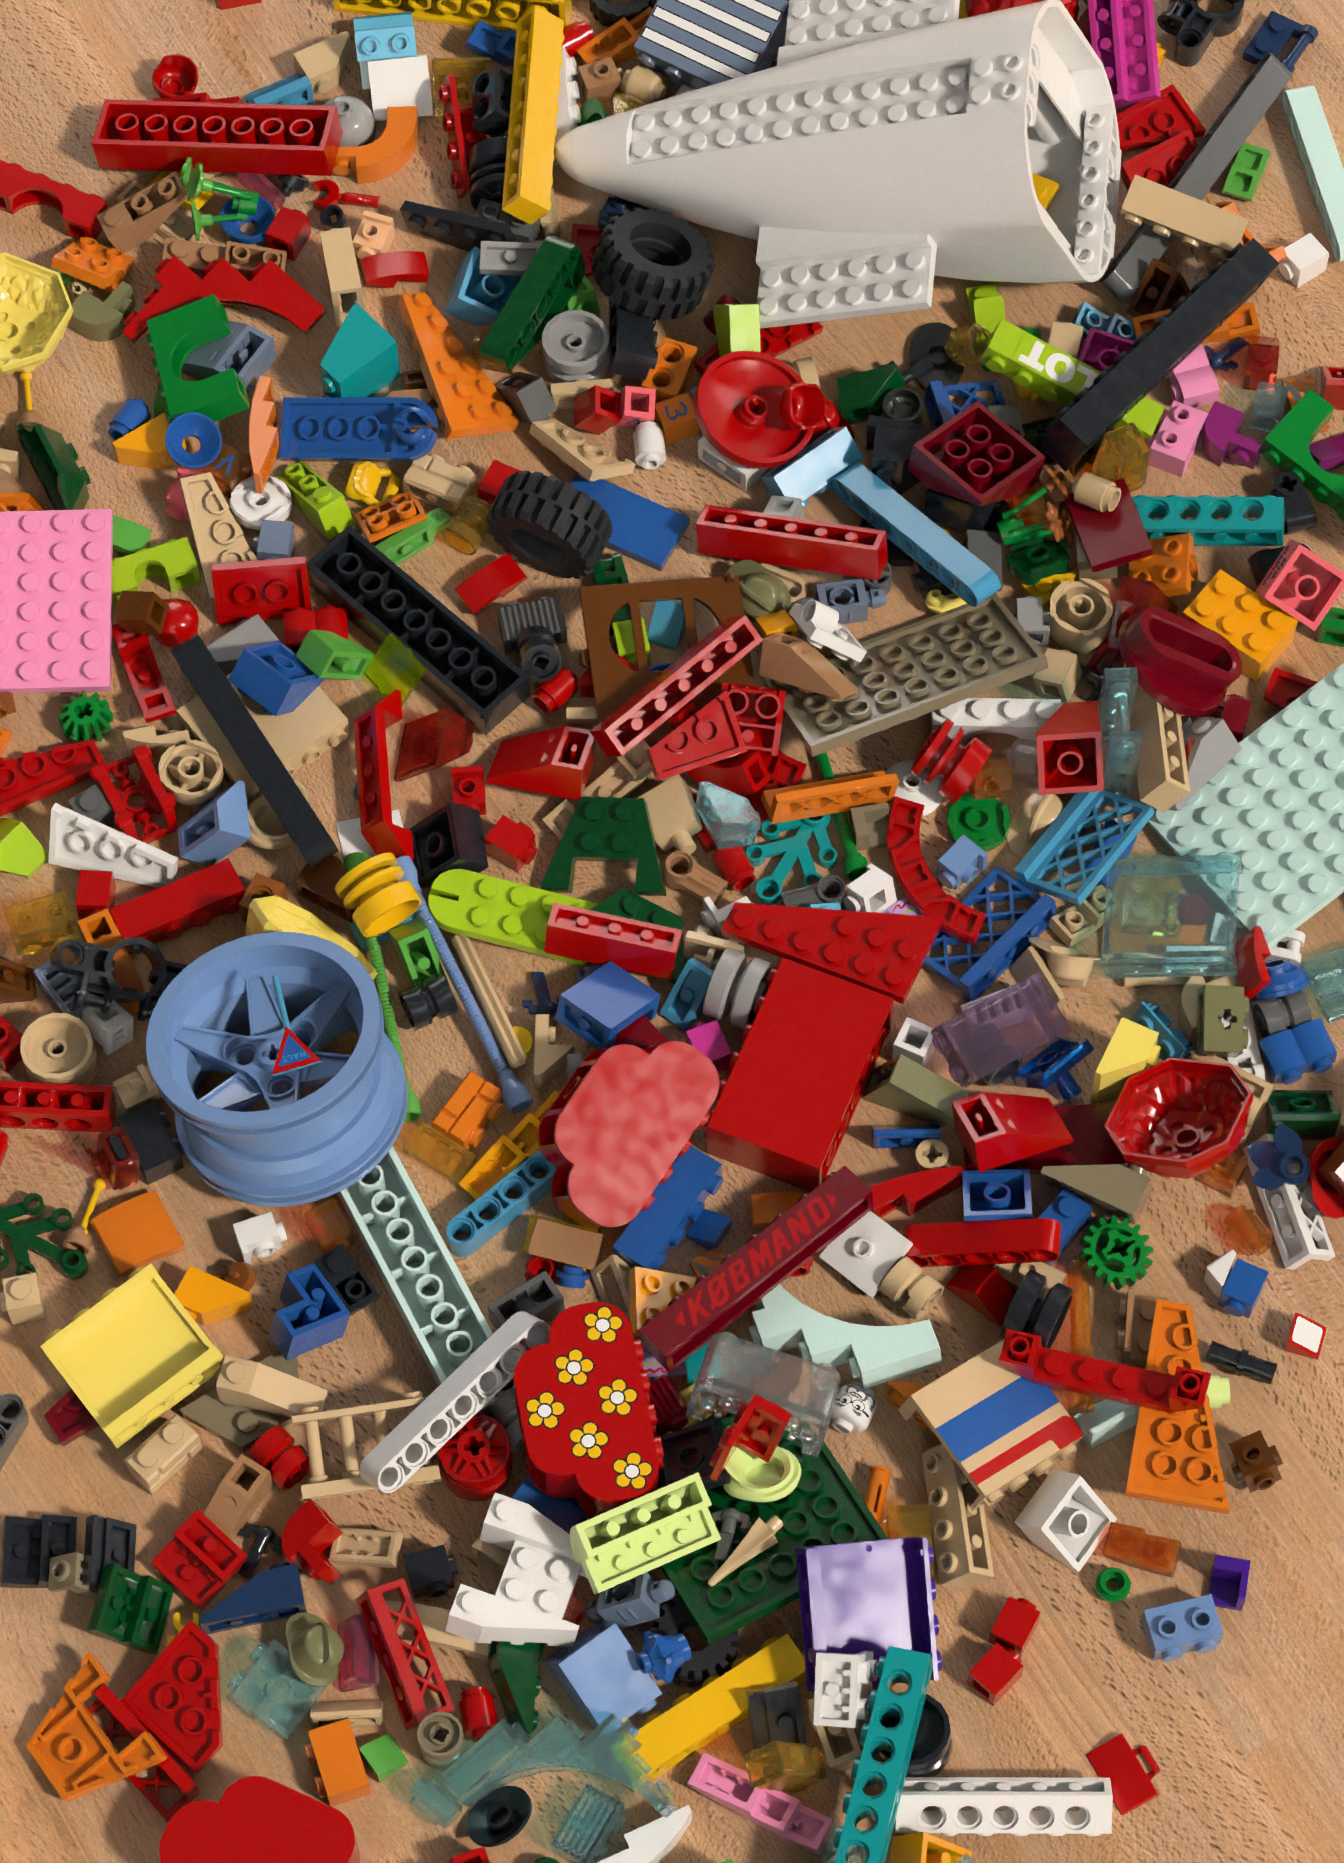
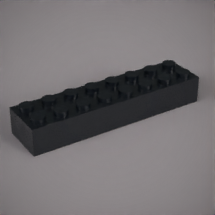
[307,525,530,736]

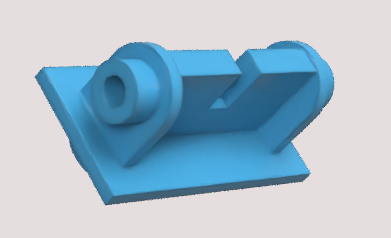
[1130,1001,1194,1060]

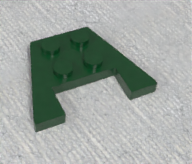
[541,797,666,896]

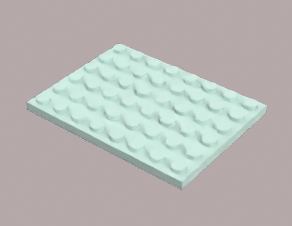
[1147,663,1344,949]

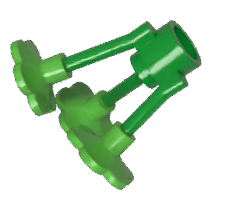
[180,157,259,241]

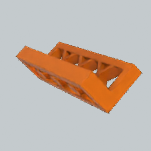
[761,770,899,824]

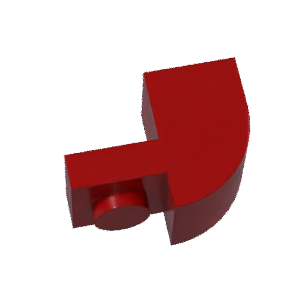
[282,1498,343,1585]

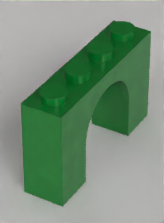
[146,294,250,424]
[1260,389,1344,521]

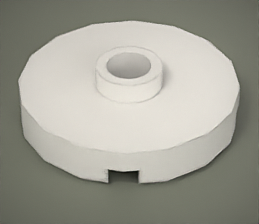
[230,476,292,530]

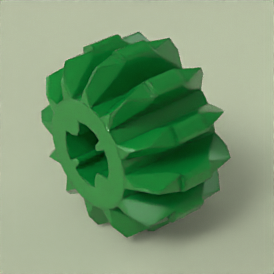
[58,690,114,743]

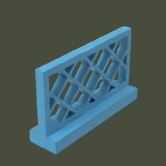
[1014,790,1155,906]

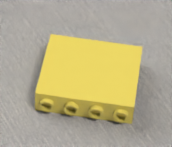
[40,1263,224,1449]

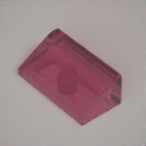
[337,1614,380,1692]

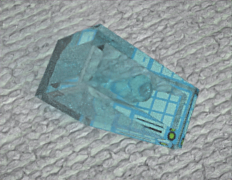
[695,781,761,849]

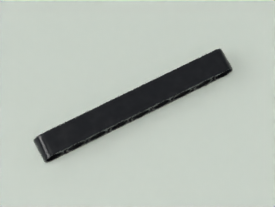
[170,634,339,868]

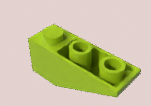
[276,461,355,540]

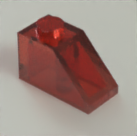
[1243,335,1280,392]

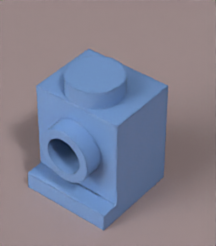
[937,835,988,890]

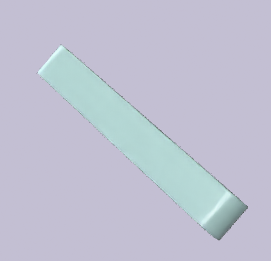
[1282,85,1344,262]

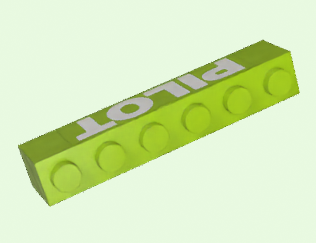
[979,319,1165,449]

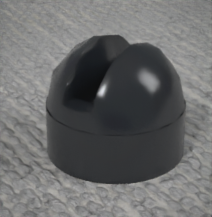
[320,205,346,230]

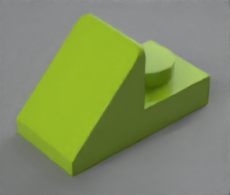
[965,283,1006,341]

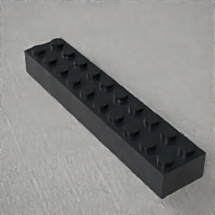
[1039,238,1280,472]

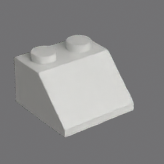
[1015,1469,1117,1573]

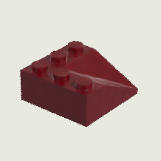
[907,401,1045,506]

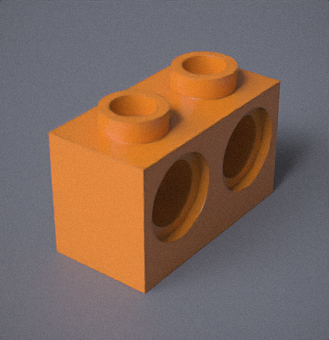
[638,337,698,403]

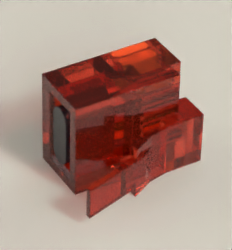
[82,1125,140,1190]

